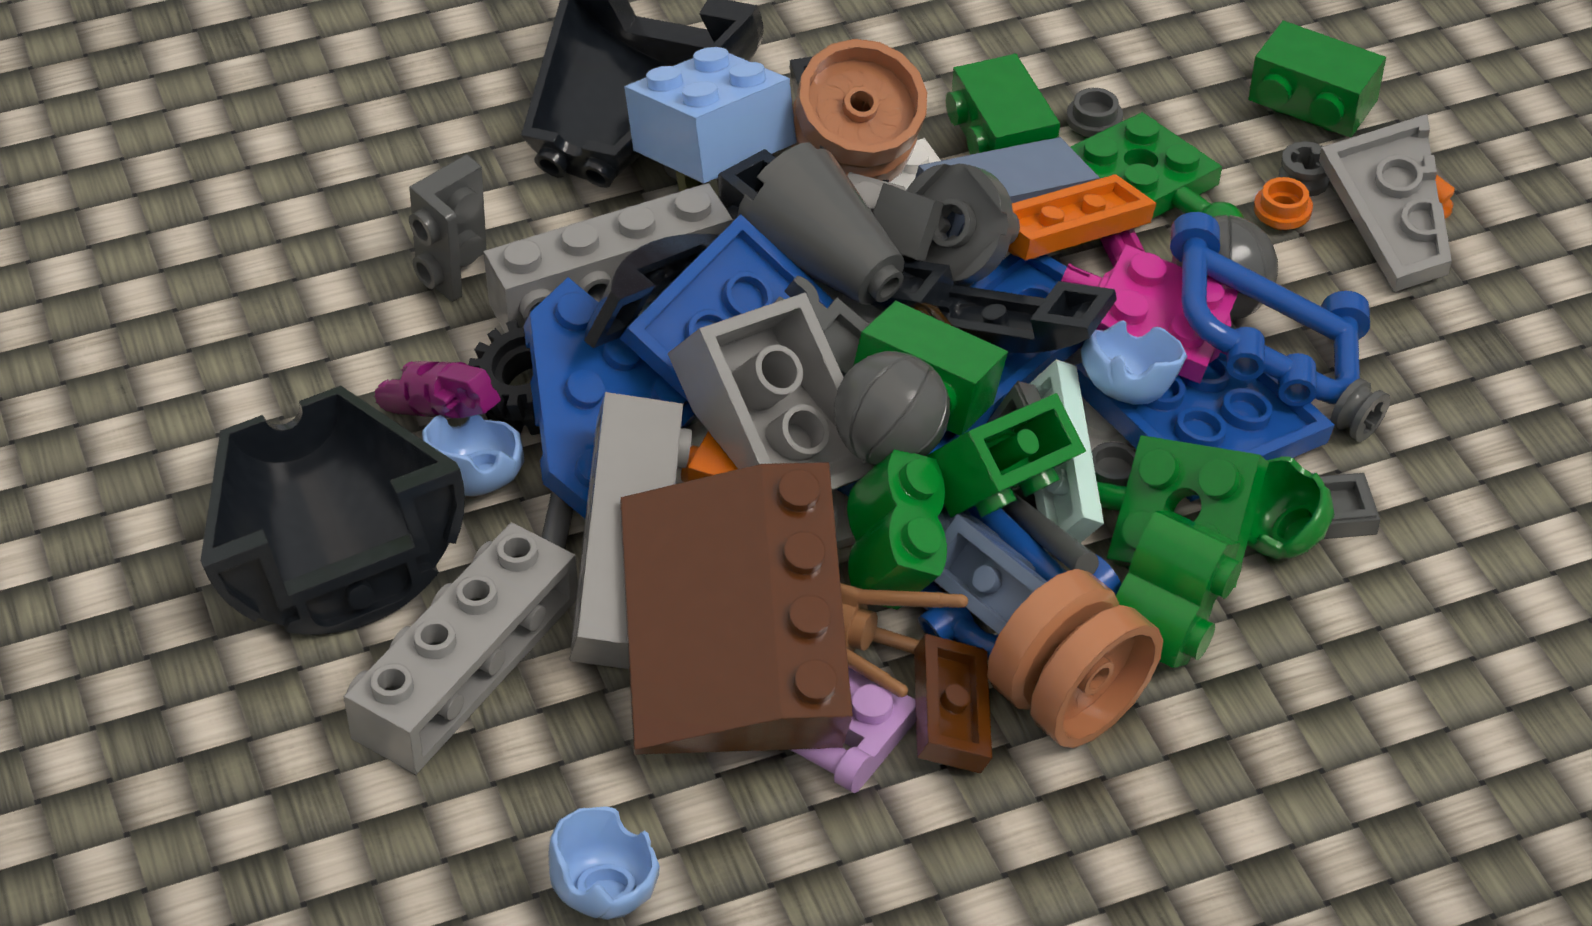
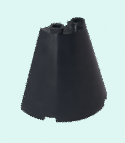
[521,0,764,188]
[200,386,465,635]

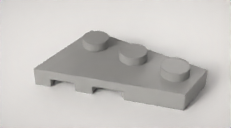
[1319,114,1452,292]

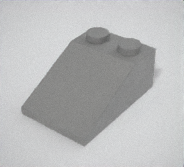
[667,292,874,491]

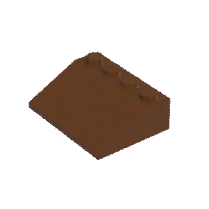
[620,462,853,755]

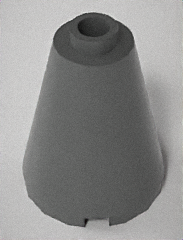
[737,142,904,305]

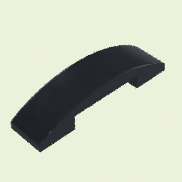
[584,234,719,349]
[871,258,1117,353]

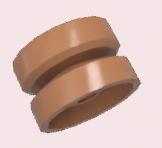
[791,39,927,182]
[987,569,1163,748]

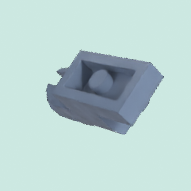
[934,505,1047,634]

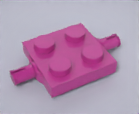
[1061,244,1239,384]

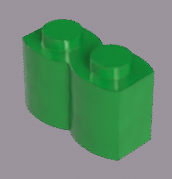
[847,449,947,610]
[1116,510,1242,668]

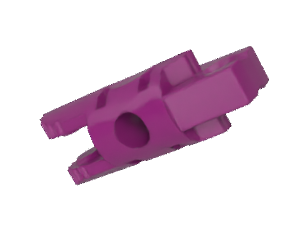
[374,361,501,418]

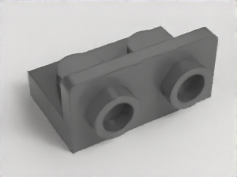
[409,154,487,302]

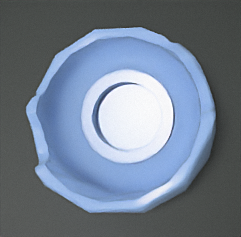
[1081,320,1187,405]
[422,415,524,496]
[548,807,660,920]

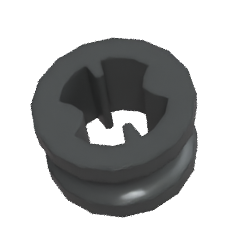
[1279,141,1330,197]
[1331,378,1390,442]

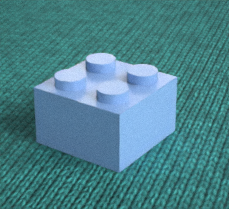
[624,47,797,183]

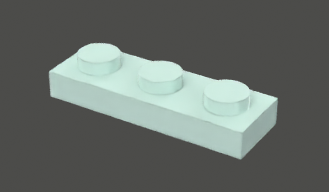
[1029,359,1104,552]

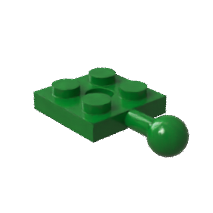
[1070,112,1244,219]
[1097,435,1269,588]

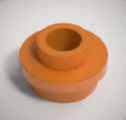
[1254,177,1313,230]

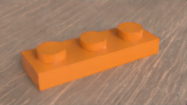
[1008,174,1156,261]

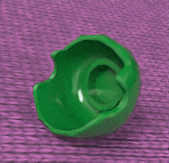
[1247,456,1335,560]

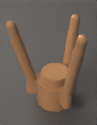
[840,583,969,697]

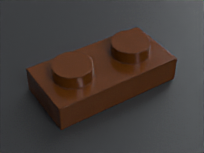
[914,634,992,773]

